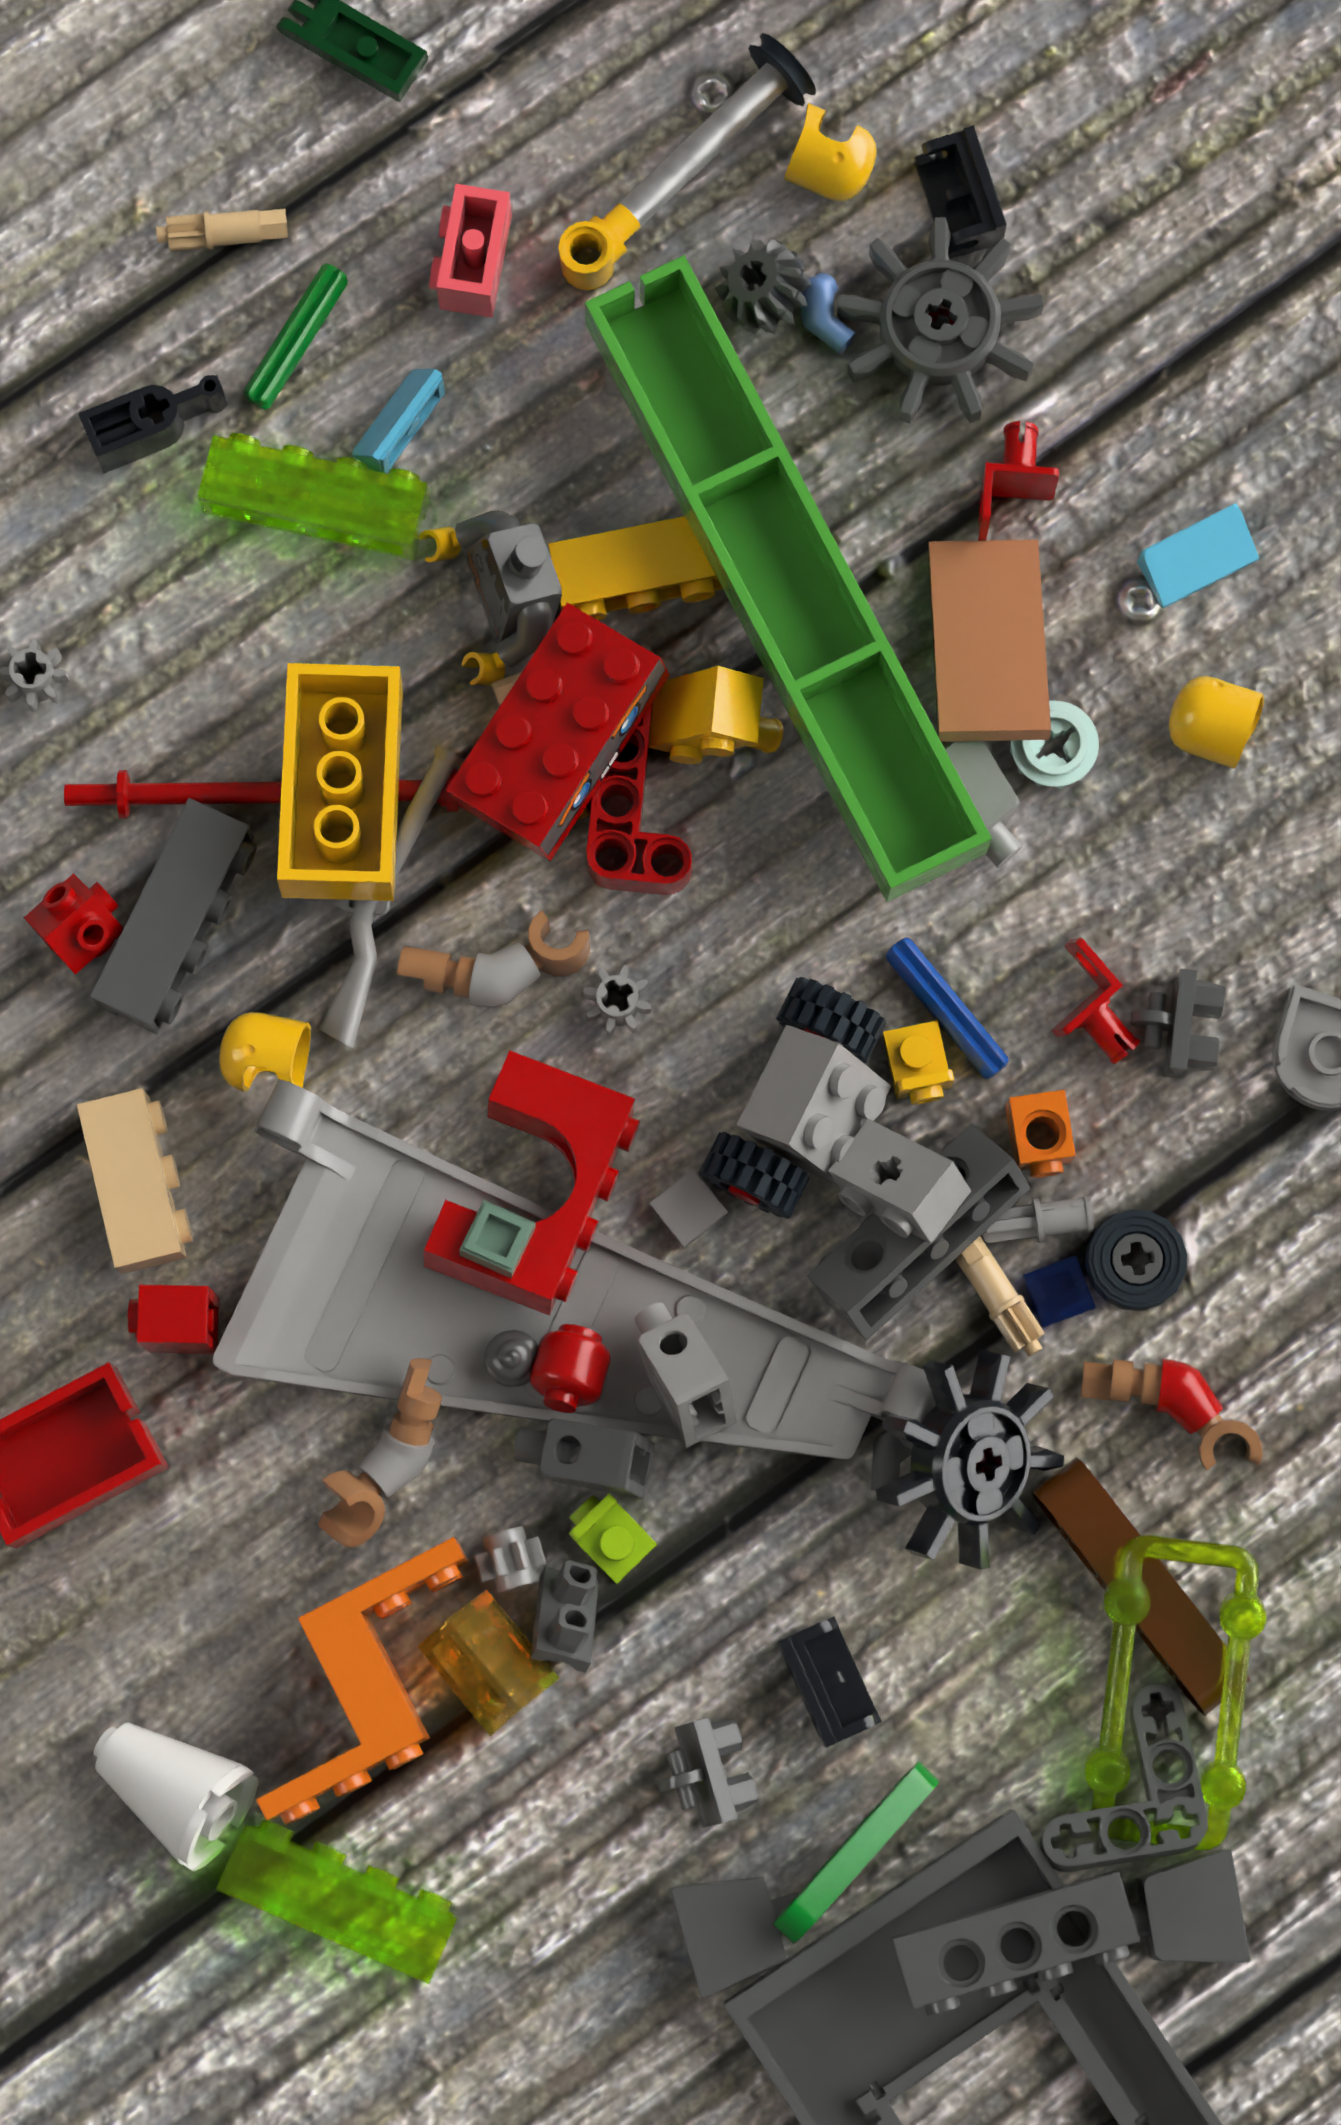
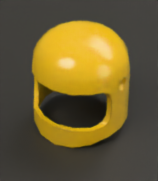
[784,103,877,201]
[1169,676,1264,769]
[219,1012,311,1092]

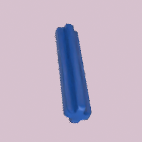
[886,937,1009,1079]

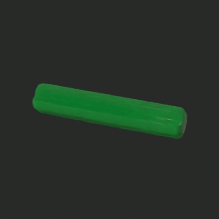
[244,263,348,410]

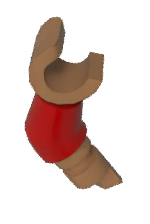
[1081,1358,1263,1471]

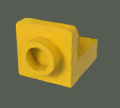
[882,1020,954,1105]

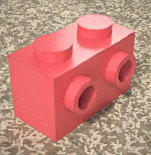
[429,184,512,318]

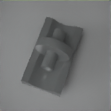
[1130,969,1225,1078]
[531,1560,599,1673]
[657,1717,759,1828]

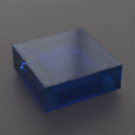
[1022,1255,1096,1329]

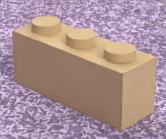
[77,1088,193,1274]

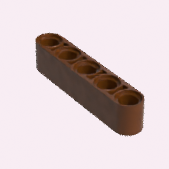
[1031,1457,1250,1716]

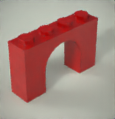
[424,1050,640,1316]

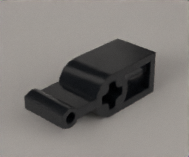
[78,375,228,474]

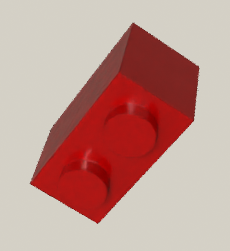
[128,1285,220,1354]

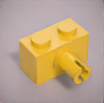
[649,666,783,764]

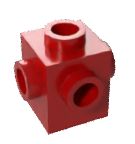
[23,873,124,975]

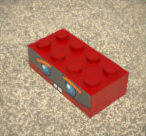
[446,602,670,862]

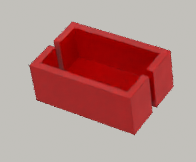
[0,1362,169,1549]

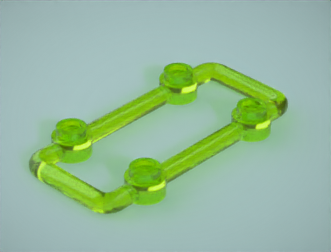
[1084,1535,1266,1851]

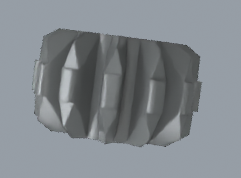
[715,238,812,335]

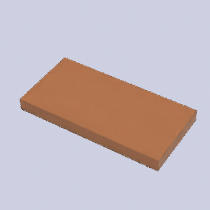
[928,540,1051,742]

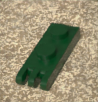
[276,0,428,103]

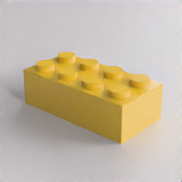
[277,663,403,901]

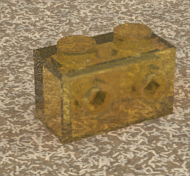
[417,1590,560,1736]

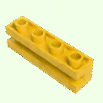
[548,516,723,621]

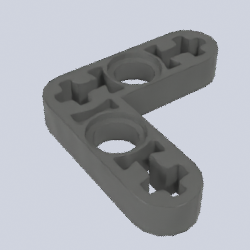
[1040,1684,1208,1872]

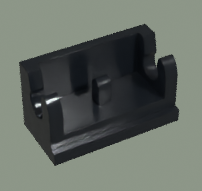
[914,125,1007,259]
[777,1617,882,1748]

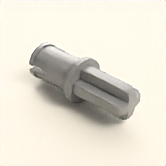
[981,1196,1094,1243]

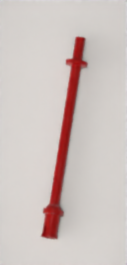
[64,768,458,819]

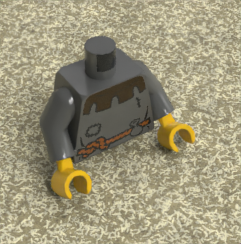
[418,510,562,686]

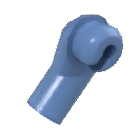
[801,273,856,355]

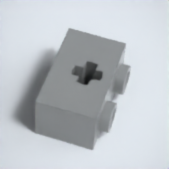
[828,1119,971,1244]

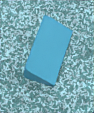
[352,369,445,477]
[1137,503,1259,609]

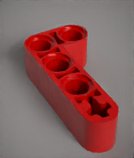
[586,703,692,895]

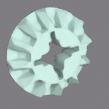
[1010,701,1099,789]

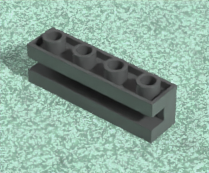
[90,798,257,1034]

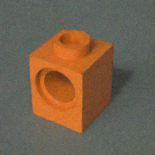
[1005,1089,1076,1178]

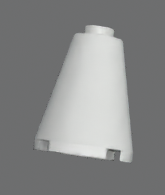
[94,1723,258,1871]

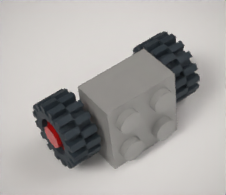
[699,977,891,1219]

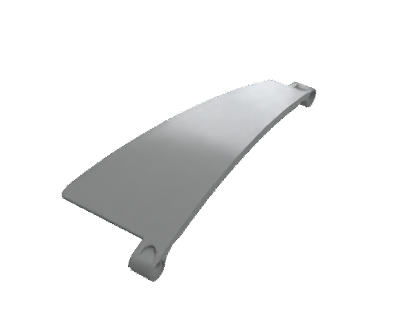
[213,1079,936,1460]

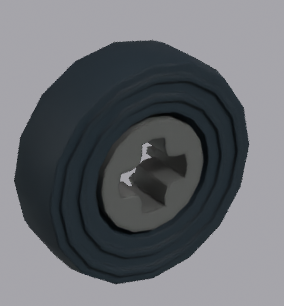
[1085,1209,1187,1311]

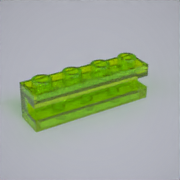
[197,433,430,560]
[216,1818,460,1984]

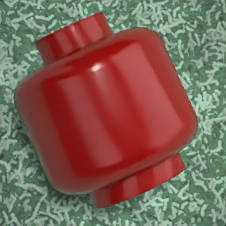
[530,1324,611,1413]

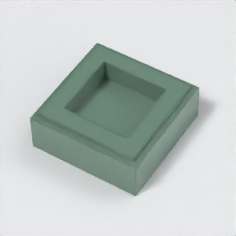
[459,1200,536,1279]

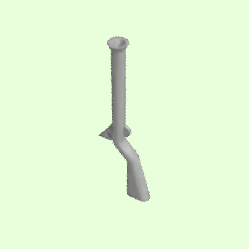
[318,744,464,1048]

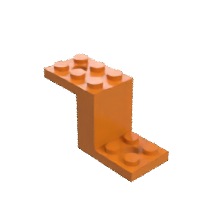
[256,1537,469,1825]

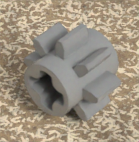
[0,638,70,712]
[583,965,652,1036]
[474,1526,547,1594]

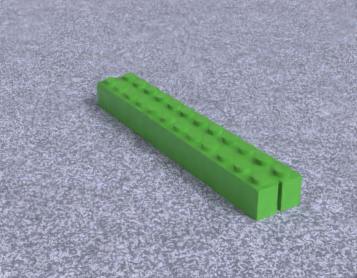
[585,255,992,902]

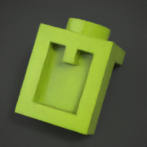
[568,1493,657,1585]

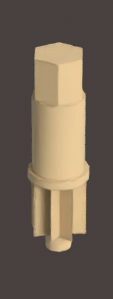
[156,209,288,251]
[955,1236,1045,1357]

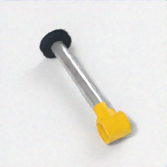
[558,33,816,291]

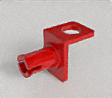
[978,421,1059,541]
[1051,937,1140,1065]

